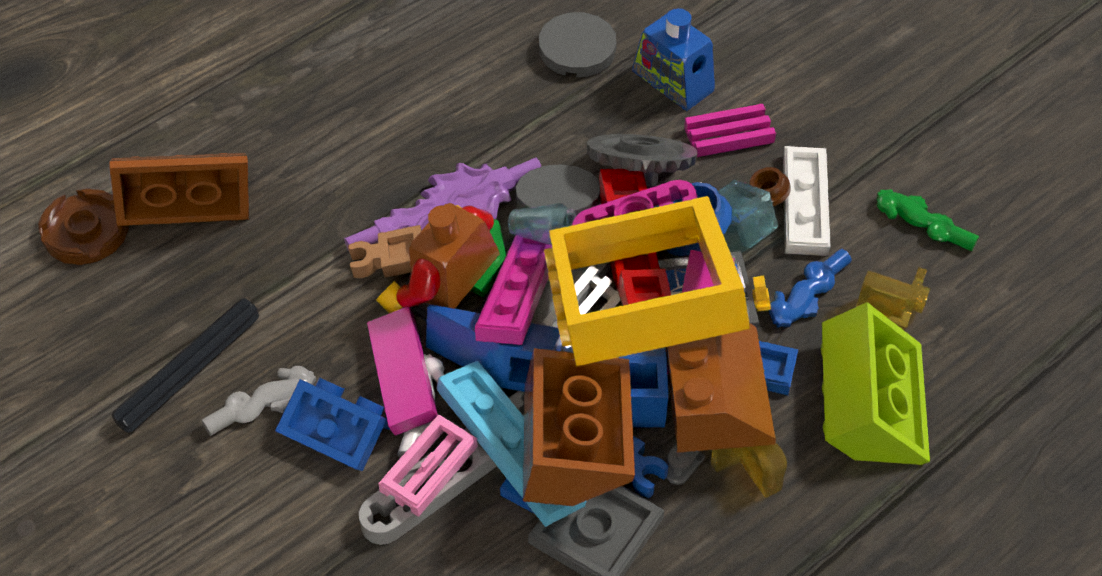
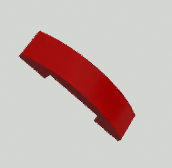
[599,169,671,305]

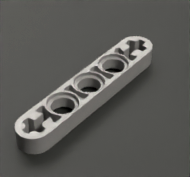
[359,391,525,545]

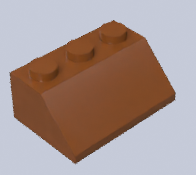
[109,153,249,226]
[665,323,776,453]
[523,348,635,506]

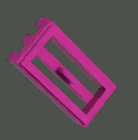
[684,104,776,157]

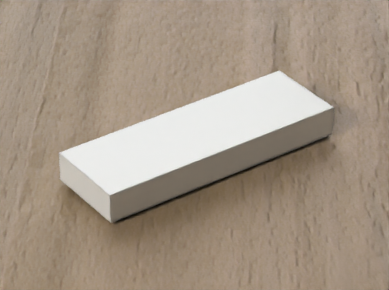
[783,146,830,256]

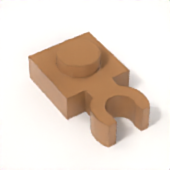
[348,225,422,278]

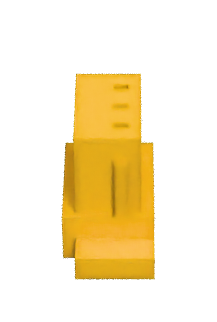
[752,276,771,311]

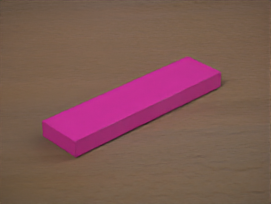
[475,232,552,345]

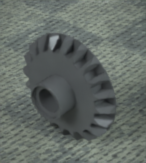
[586,134,698,187]

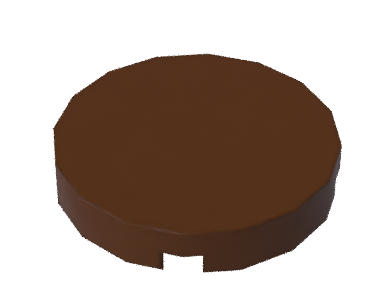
[38,189,129,265]

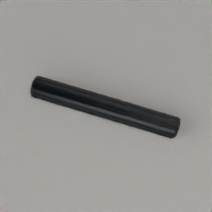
[111,298,259,433]

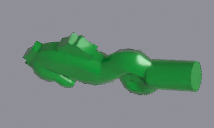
[876,189,979,252]

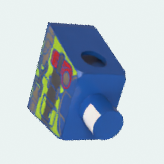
[632,9,715,111]

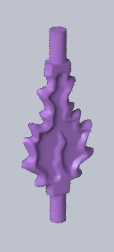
[344,158,542,251]

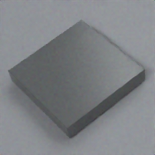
[528,486,665,576]

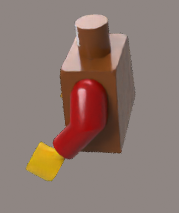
[376,203,500,313]

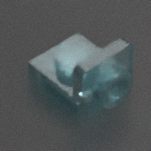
[718,180,778,248]

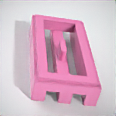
[378,414,478,517]

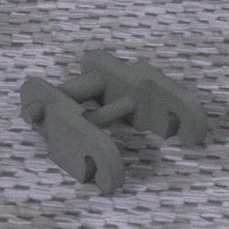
[666,444,705,485]

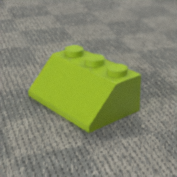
[821,302,930,465]

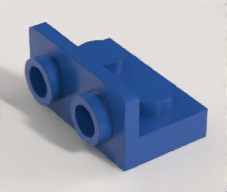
[275,377,391,471]

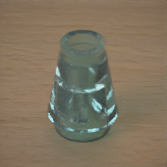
[508,203,576,246]

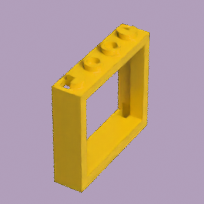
[544,196,750,366]

